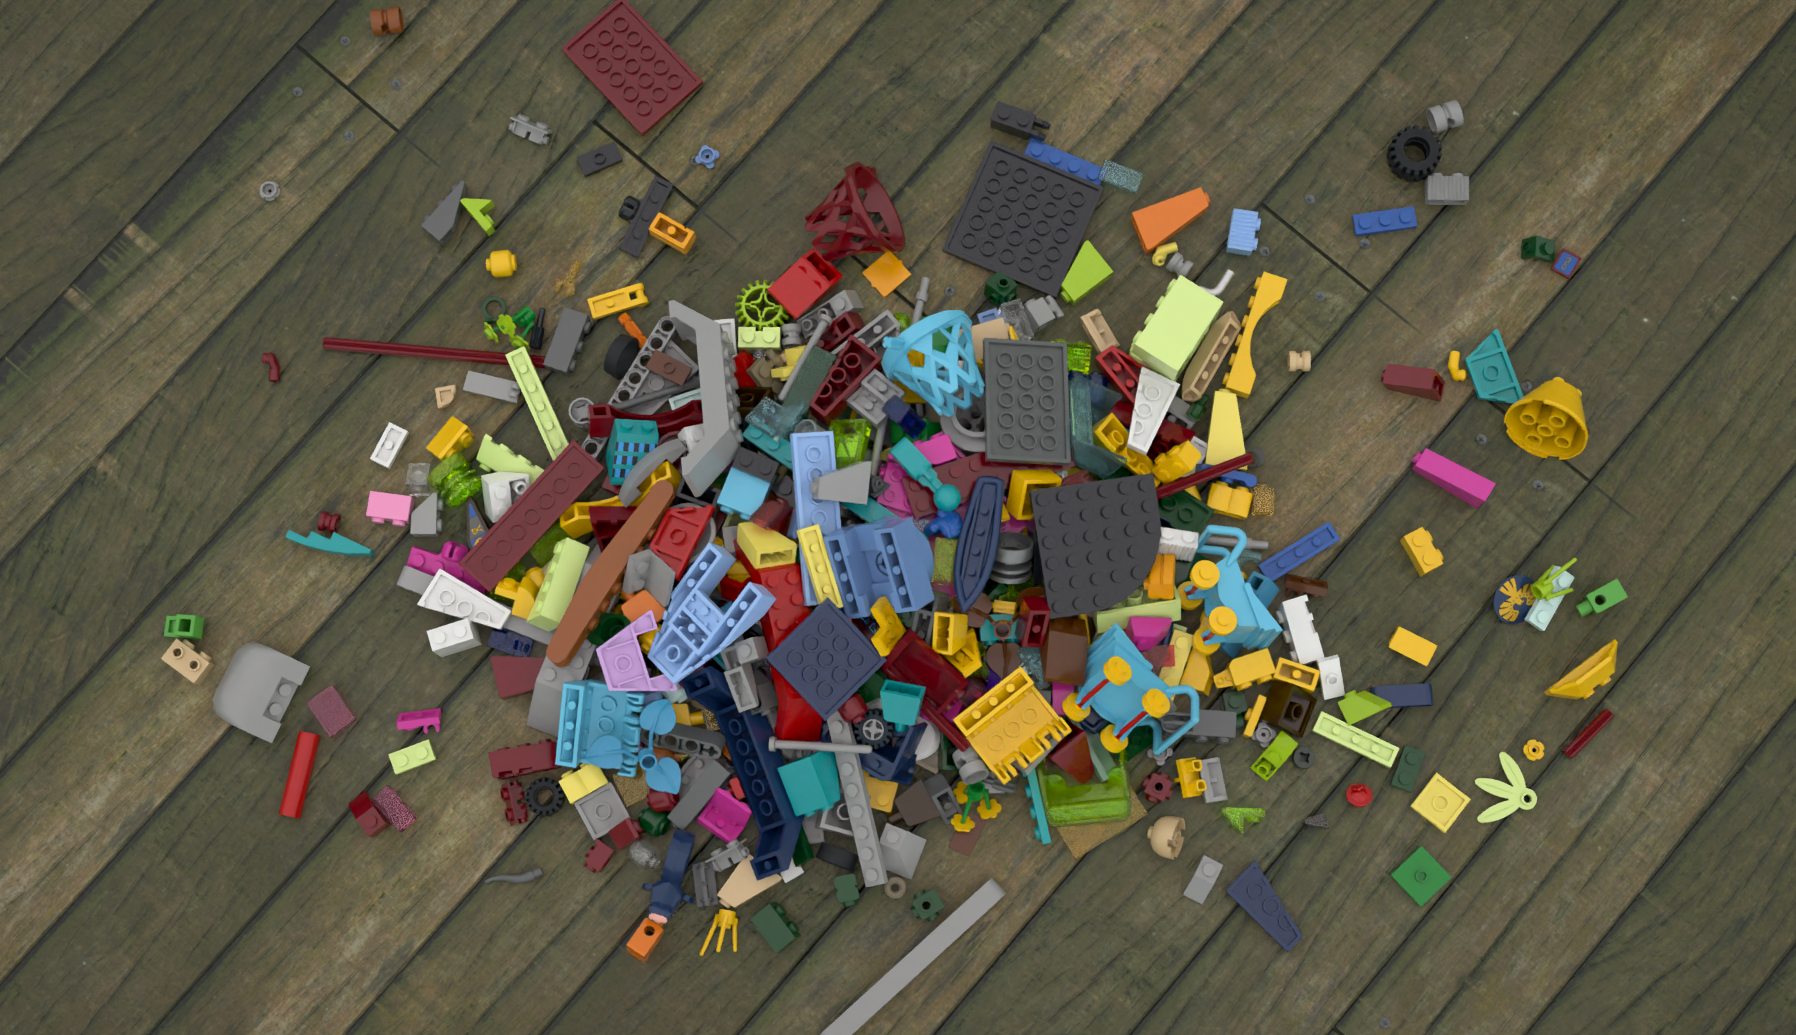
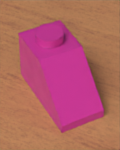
[1125,616,1172,651]

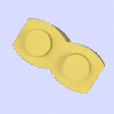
[558,763,609,805]

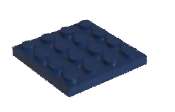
[765,597,887,721]

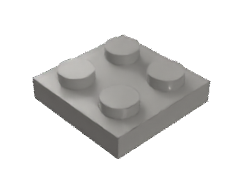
[574,782,632,841]

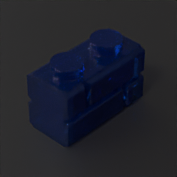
[882,395,927,439]

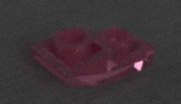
[372,785,417,833]

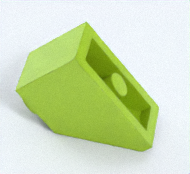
[1338,690,1392,726]

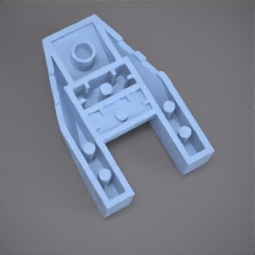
[647,543,776,684]

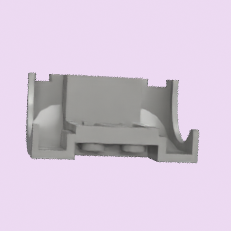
[212,641,310,743]

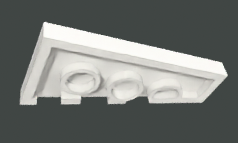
[1126,367,1180,456]
[417,569,512,630]

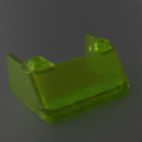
[1038,748,1132,827]

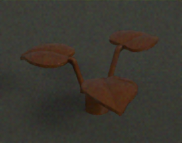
[954,587,1045,680]

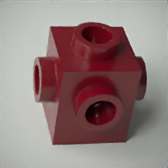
[1141,771,1174,804]

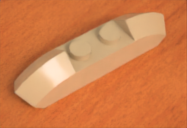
[1181,311,1241,402]

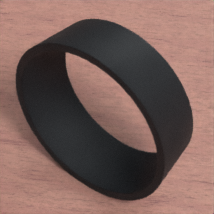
[604,334,639,380]

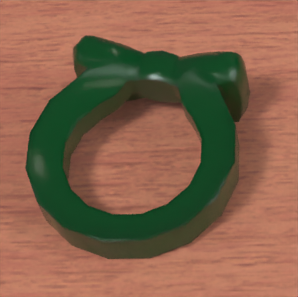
[482,296,507,324]

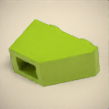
[1250,730,1298,782]

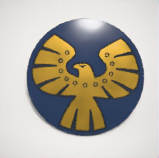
[1493,575,1536,624]

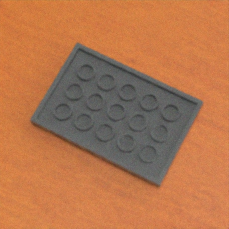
[983,338,1071,466]

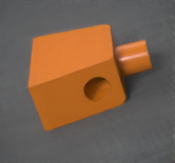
[620,589,667,638]
[626,918,664,963]

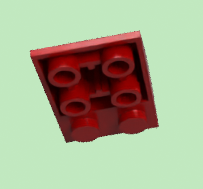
[767,248,843,320]

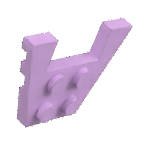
[596,610,677,691]

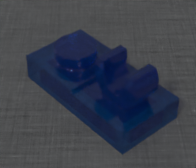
[487,628,534,657]

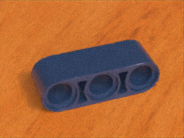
[1370,683,1433,709]

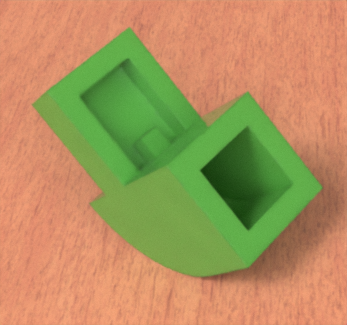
[164,614,205,640]

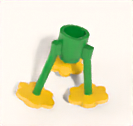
[951,781,1002,832]

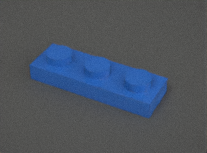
[1352,206,1417,237]

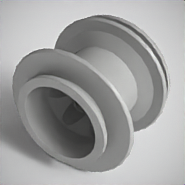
[940,381,985,457]

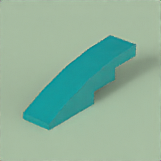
[285,530,375,557]

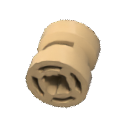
[1287,351,1311,372]

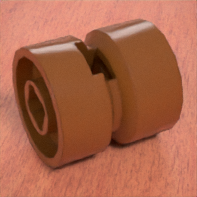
[370,7,404,36]

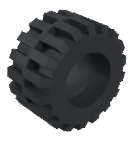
[1387,125,1442,182]

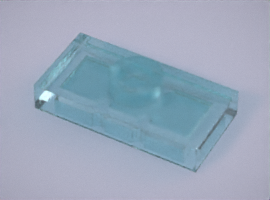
[1097,159,1143,194]

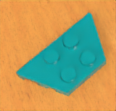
[1464,329,1524,404]

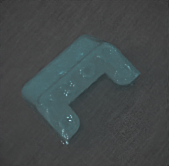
[1068,376,1127,478]

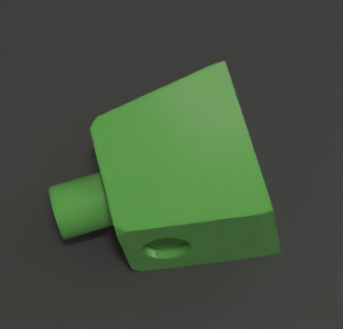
[1576,579,1628,617]

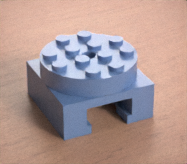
[823,516,935,619]

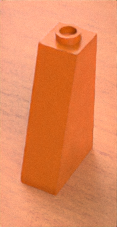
[1131,187,1210,255]

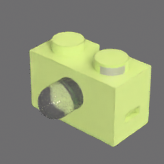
[738,327,781,362]

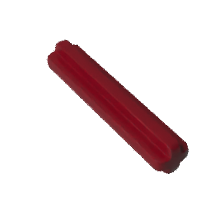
[1563,709,1614,759]

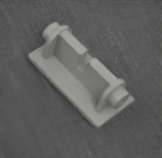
[509,114,554,145]
[705,838,750,872]

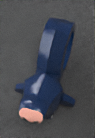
[642,829,696,924]

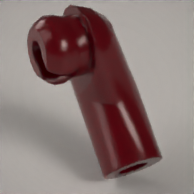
[262,352,280,382]

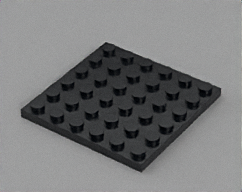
[942,141,1104,299]

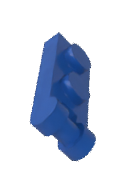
[1195,464,1257,487]

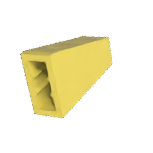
[1204,389,1247,473]

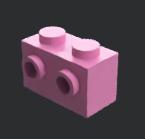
[366,491,415,527]

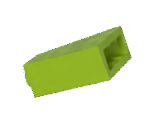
[1060,240,1113,306]

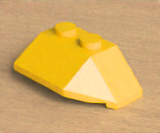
[1544,639,1618,700]

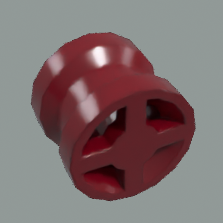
[318,511,341,534]

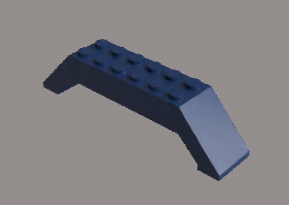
[681,666,804,881]

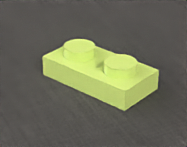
[388,739,437,775]

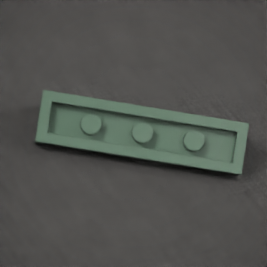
[1065,715,1120,784]

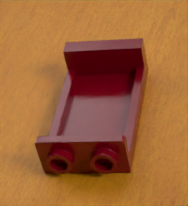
[882,629,969,716]

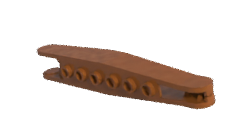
[546,480,676,667]

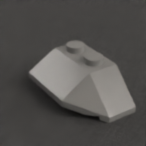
[822,309,901,370]

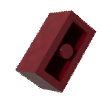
[1015,597,1051,647]

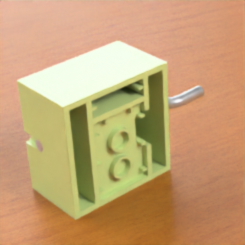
[1128,269,1234,382]

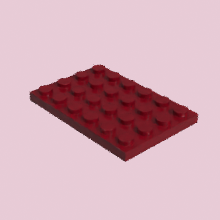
[561,0,703,137]

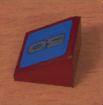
[1551,248,1581,279]

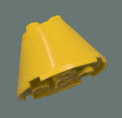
[1504,377,1588,460]

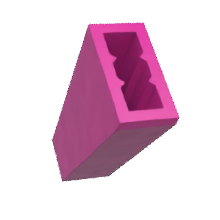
[1412,448,1495,509]

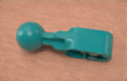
[889,437,961,512]

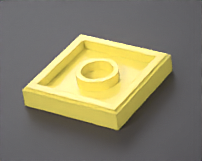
[1410,773,1471,833]

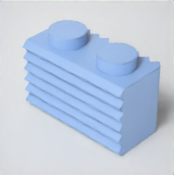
[1226,208,1261,256]

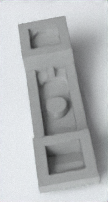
[618,438,687,508]

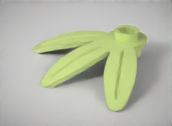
[1475,752,1537,823]

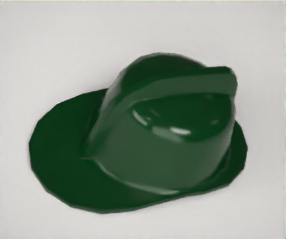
[587,613,631,646]

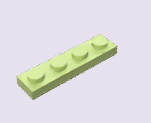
[1312,711,1399,768]

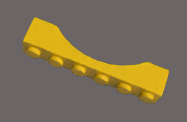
[1222,272,1287,399]
[560,461,681,539]
[1180,572,1249,696]

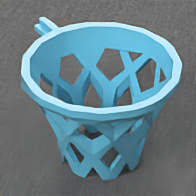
[881,310,985,417]

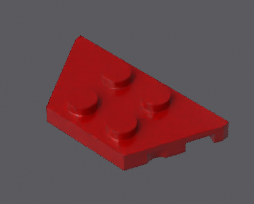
[649,505,715,581]

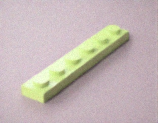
[506,346,569,461]

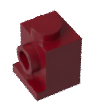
[584,838,616,873]

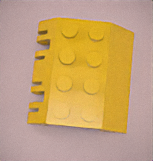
[953,666,1072,785]

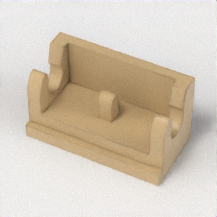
[1079,309,1120,355]

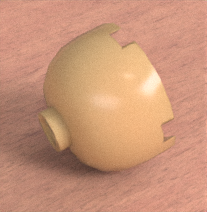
[1147,816,1185,860]

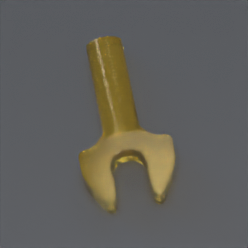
[555,260,582,298]

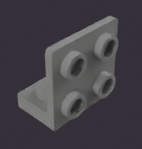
[622,549,676,607]

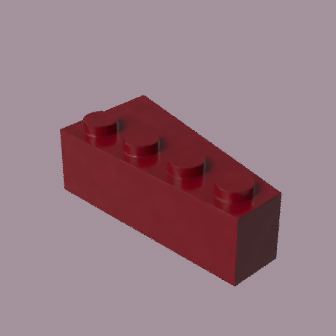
[809,334,883,427]
[1108,400,1196,461]

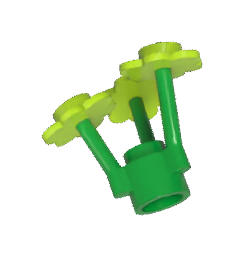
[483,306,536,350]

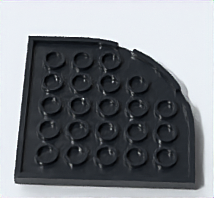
[1028,473,1161,619]

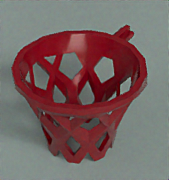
[805,162,905,262]

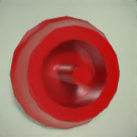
[1346,783,1373,808]

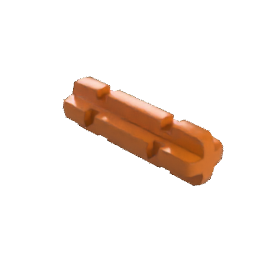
[618,313,647,349]

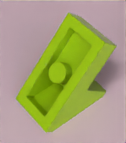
[460,198,495,236]

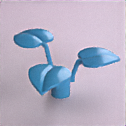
[585,699,681,794]

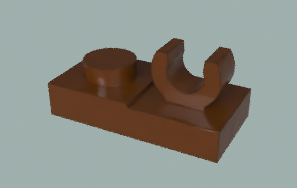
[1284,574,1328,598]

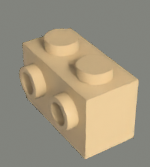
[161,638,215,686]

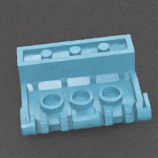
[555,679,645,777]

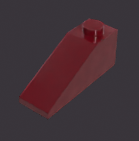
[804,311,865,362]

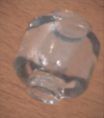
[629,839,661,871]

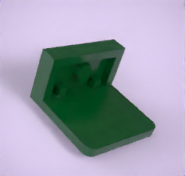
[1098,722,1153,766]

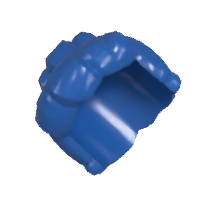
[923,509,963,542]

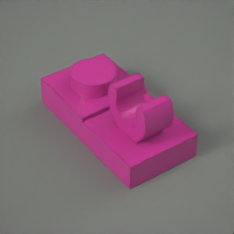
[396,708,442,733]

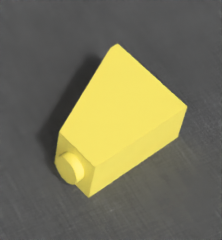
[737,521,797,569]

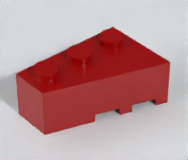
[1094,345,1151,406]

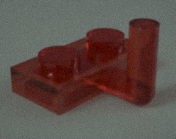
[1138,645,1175,676]

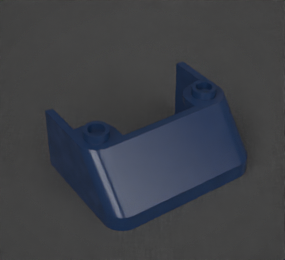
[821,722,928,781]

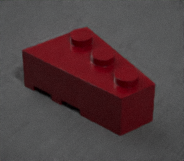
[589,506,652,553]
[488,739,562,781]

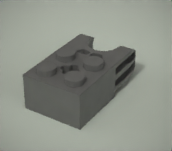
[1159,709,1237,745]

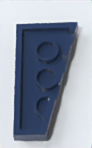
[1225,860,1303,952]

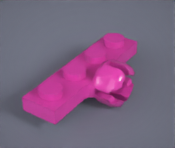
[406,541,487,594]

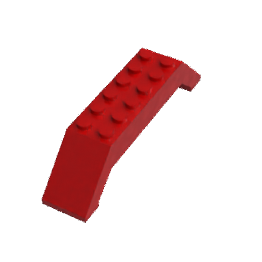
[733,539,822,742]

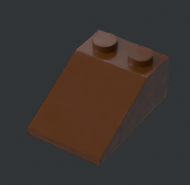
[1039,617,1088,687]

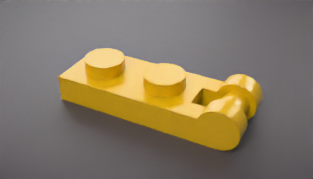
[587,283,649,320]

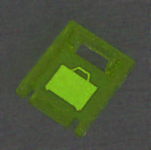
[829,419,872,469]

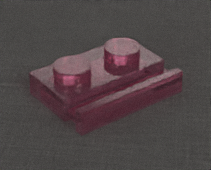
[307,685,357,738]

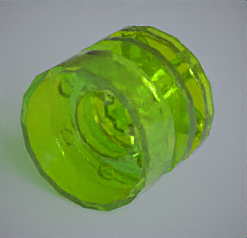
[427,453,482,508]

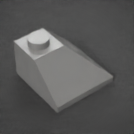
[879,823,926,880]

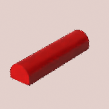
[279,731,321,819]

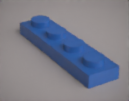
[1024,138,1106,185]
[1257,522,1340,582]

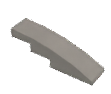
[720,635,759,713]

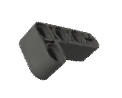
[640,700,726,760]

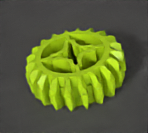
[735,280,789,331]

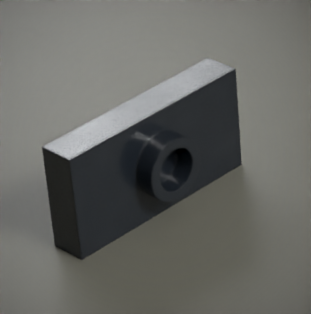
[577,142,623,177]

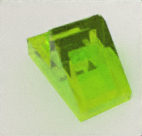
[1220,807,1265,835]

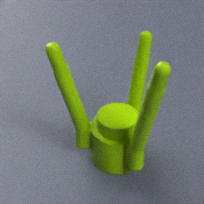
[1531,558,1577,601]

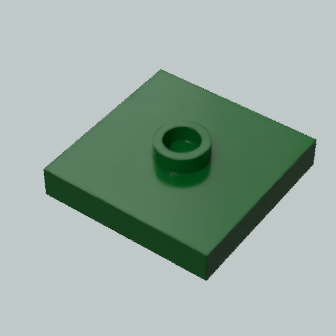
[1390,846,1452,907]

